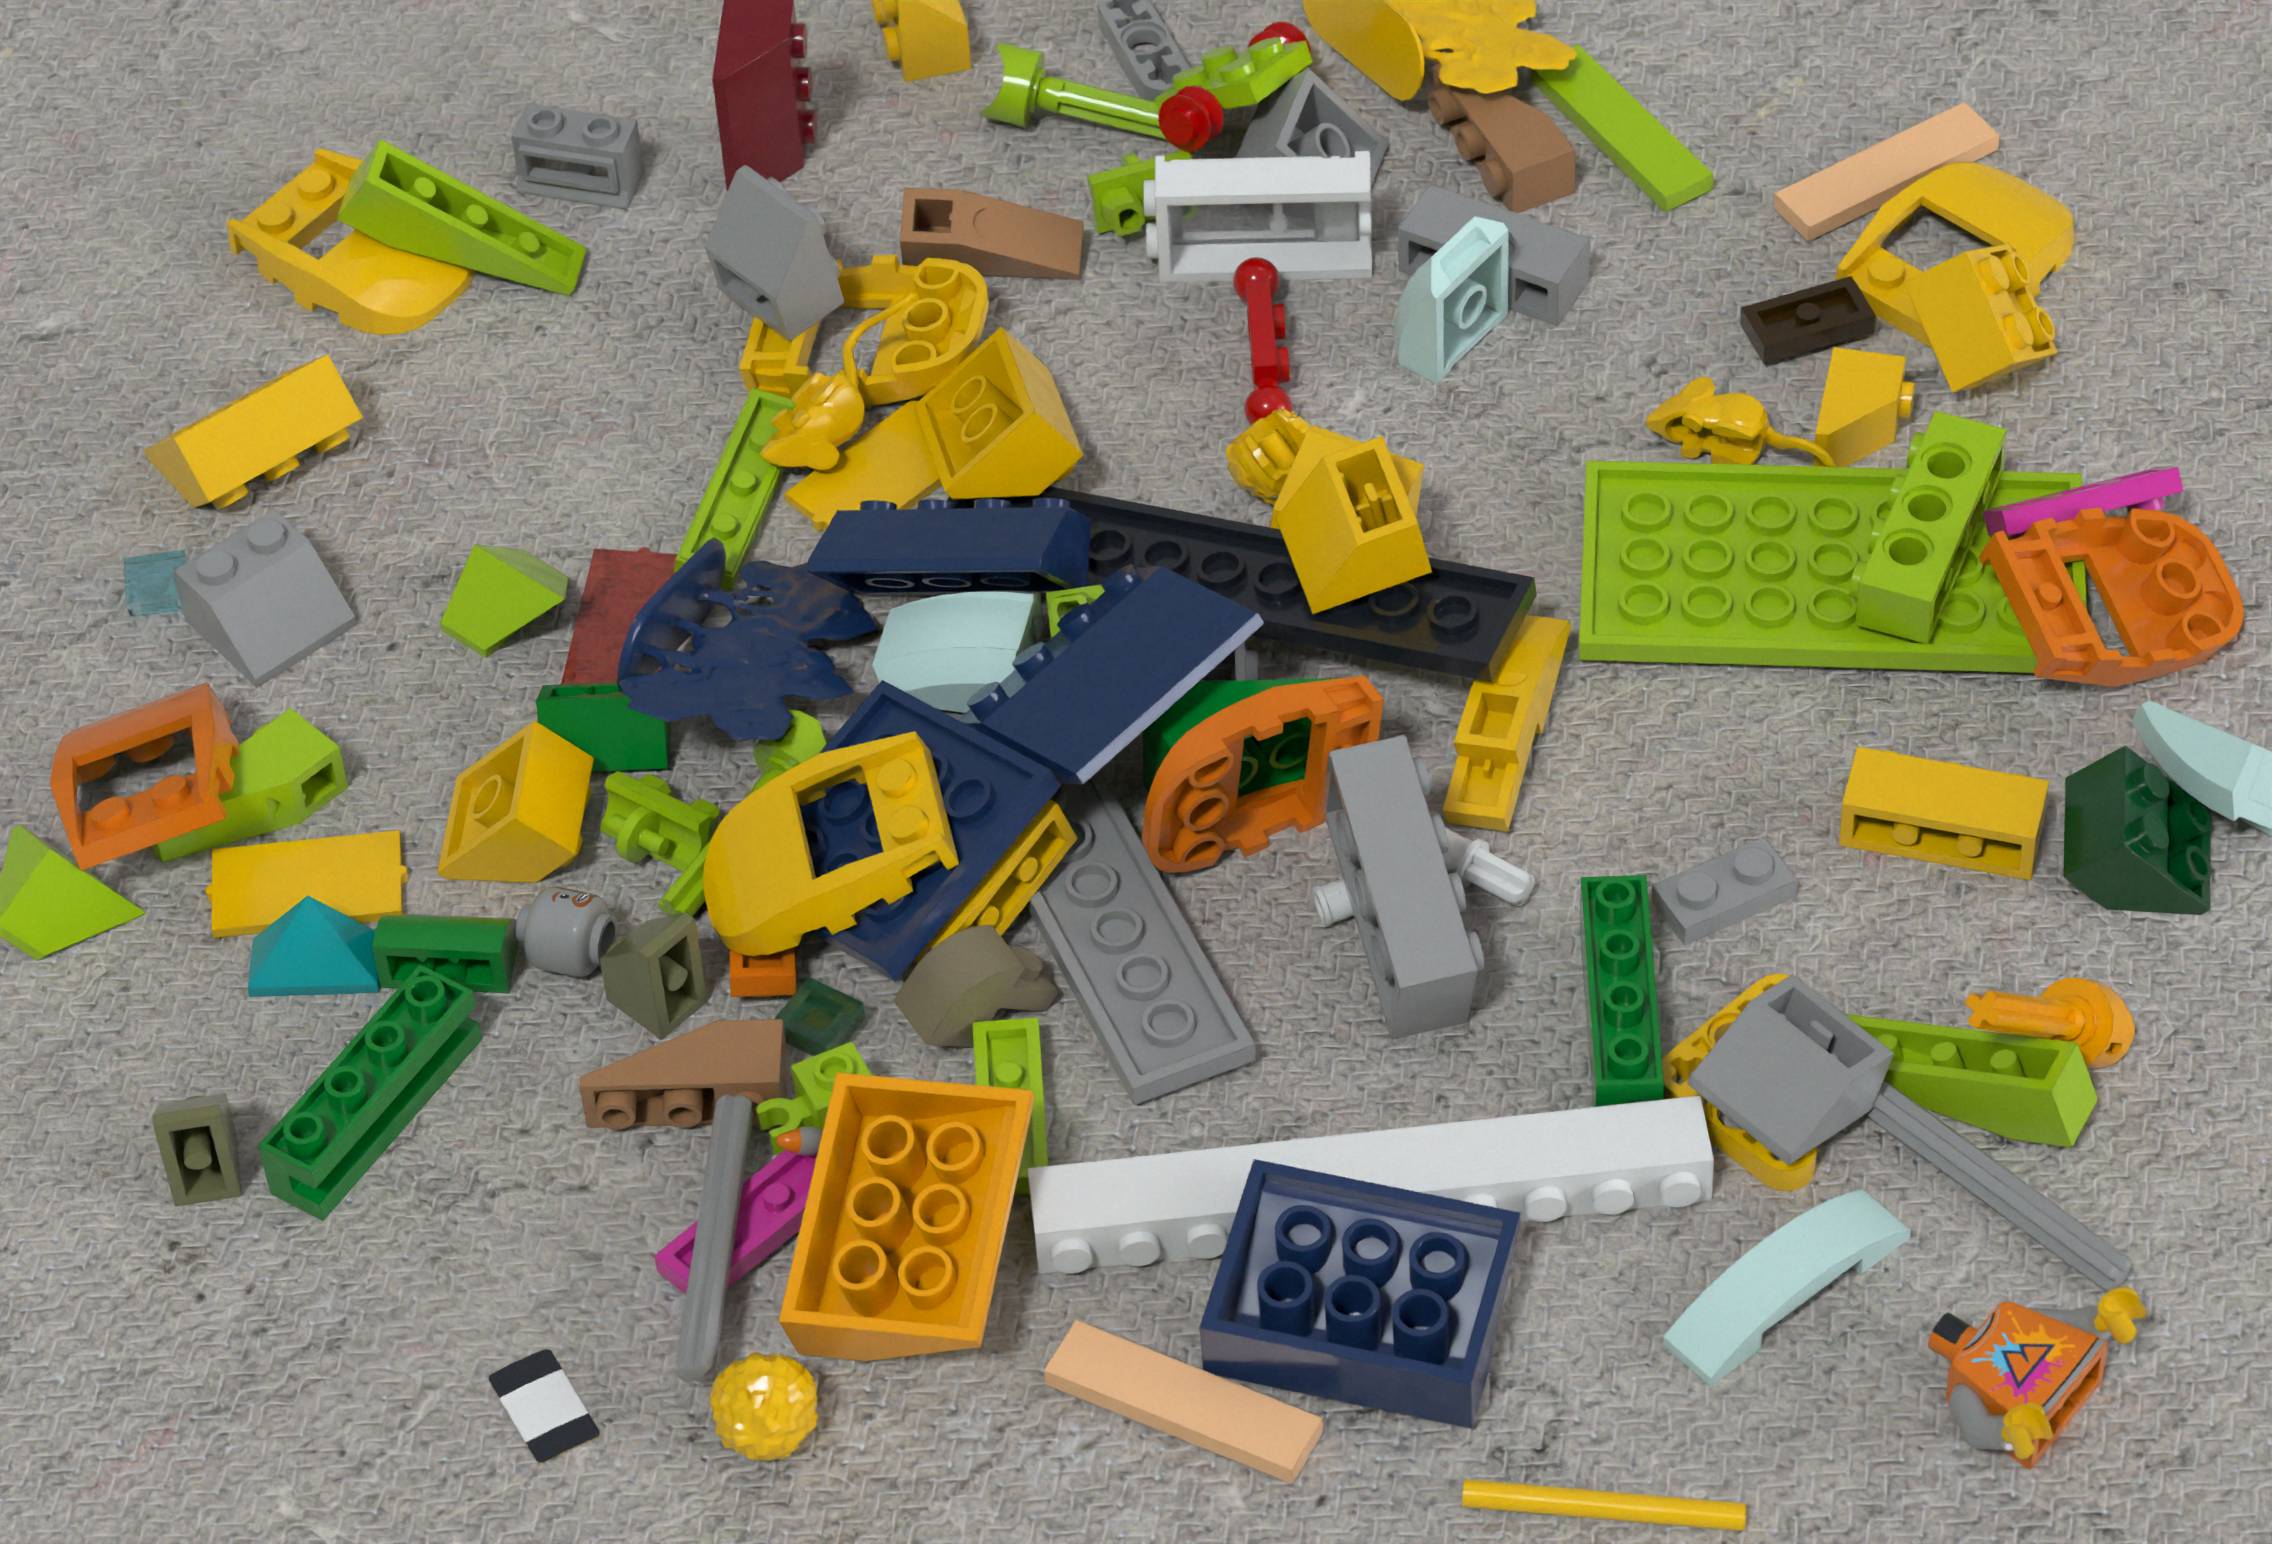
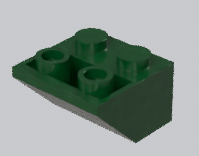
[2063,745,2212,915]

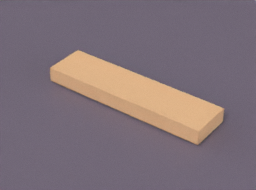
[1774,102,2000,242]
[1044,1320,1323,1484]

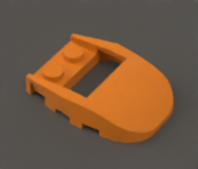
[1979,507,2244,687]
[1142,675,1384,873]
[50,683,239,871]

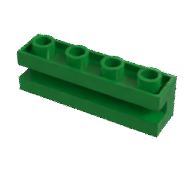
[1580,875,1664,1107]
[258,964,482,1221]

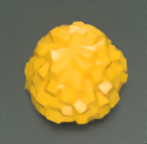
[1225,408,1312,505]
[709,1352,818,1461]

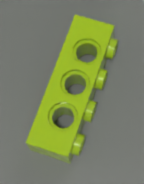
[1849,411,2007,644]

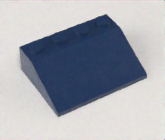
[958,564,1264,784]
[1199,1159,1521,1429]

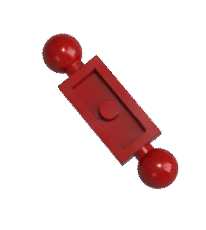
[1233,257,1293,425]

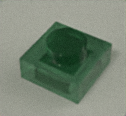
[774,977,865,1056]

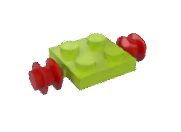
[1154,21,1313,151]

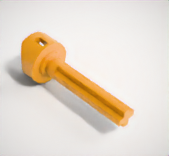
[1965,978,2135,1069]

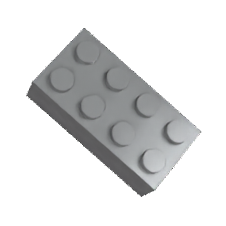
[1322,735,1484,1040]

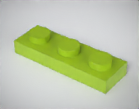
[972,1017,1049,1195]

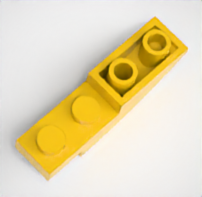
[1442,615,1571,832]

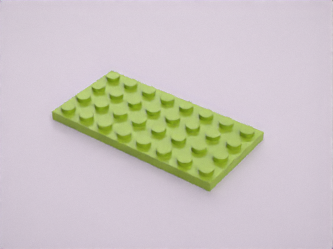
[1579,460,2087,673]

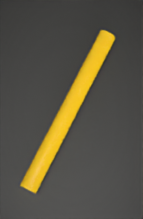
[1462,1479,1747,1531]

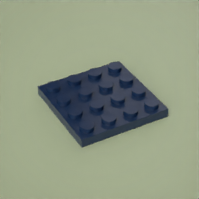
[799,680,1062,982]

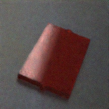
[561,547,677,684]

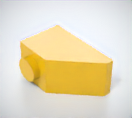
[1813,347,1915,467]

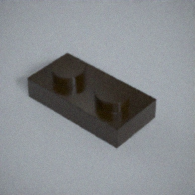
[1740,276,1876,364]

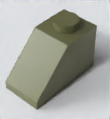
[600,912,708,1040]
[152,1093,242,1207]

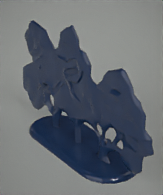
[617,537,879,741]

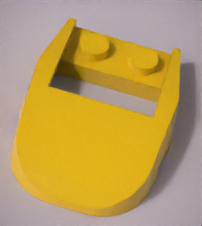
[227,148,476,335]
[1835,162,2075,349]
[739,255,989,406]
[703,731,959,956]

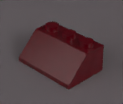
[712,0,817,192]

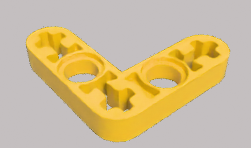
[1662,973,1817,1191]

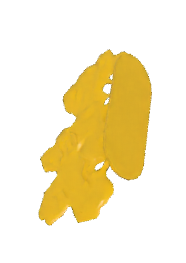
[1302,0,1577,101]

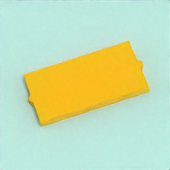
[784,398,942,530]
[205,830,409,938]

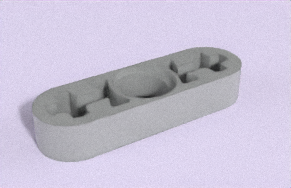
[1097,0,1190,101]

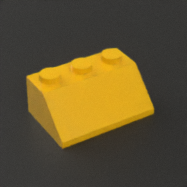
[914,326,1083,499]
[144,354,363,510]

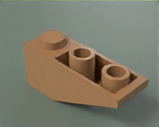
[1428,63,1575,213]
[900,187,1084,280]
[579,1019,788,1130]

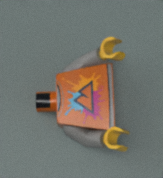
[1928,1287,2147,1470]

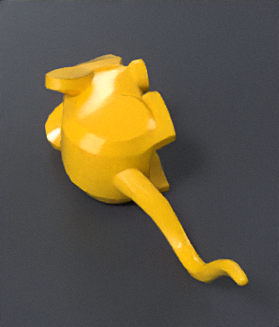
[760,293,915,470]
[1645,376,1838,467]

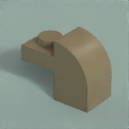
[893,925,1059,1048]

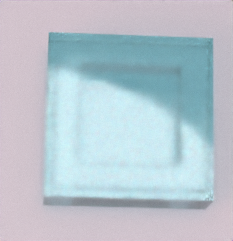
[123,550,187,617]

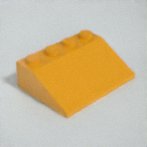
[779,1072,1035,1361]

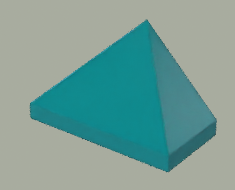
[247,896,380,997]

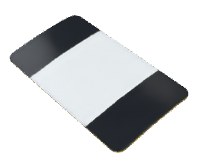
[489,1349,600,1463]

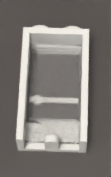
[1144,151,1372,283]

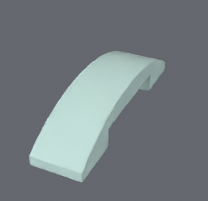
[1663,1189,1911,1387]

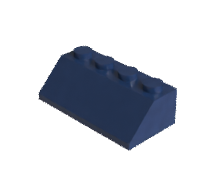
[807,498,1091,595]

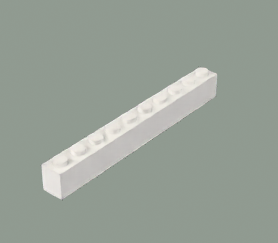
[1028,1096,1714,1274]

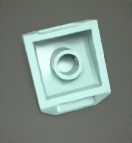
[1394,216,1509,384]
[872,590,1043,713]
[2131,700,2272,836]

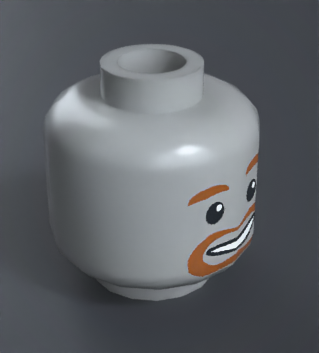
[516,886,618,977]

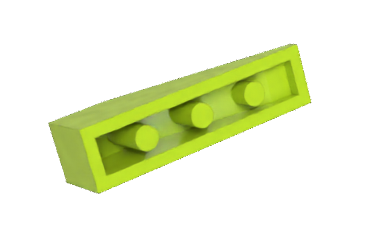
[336,139,587,296]
[1843,1013,2098,1147]

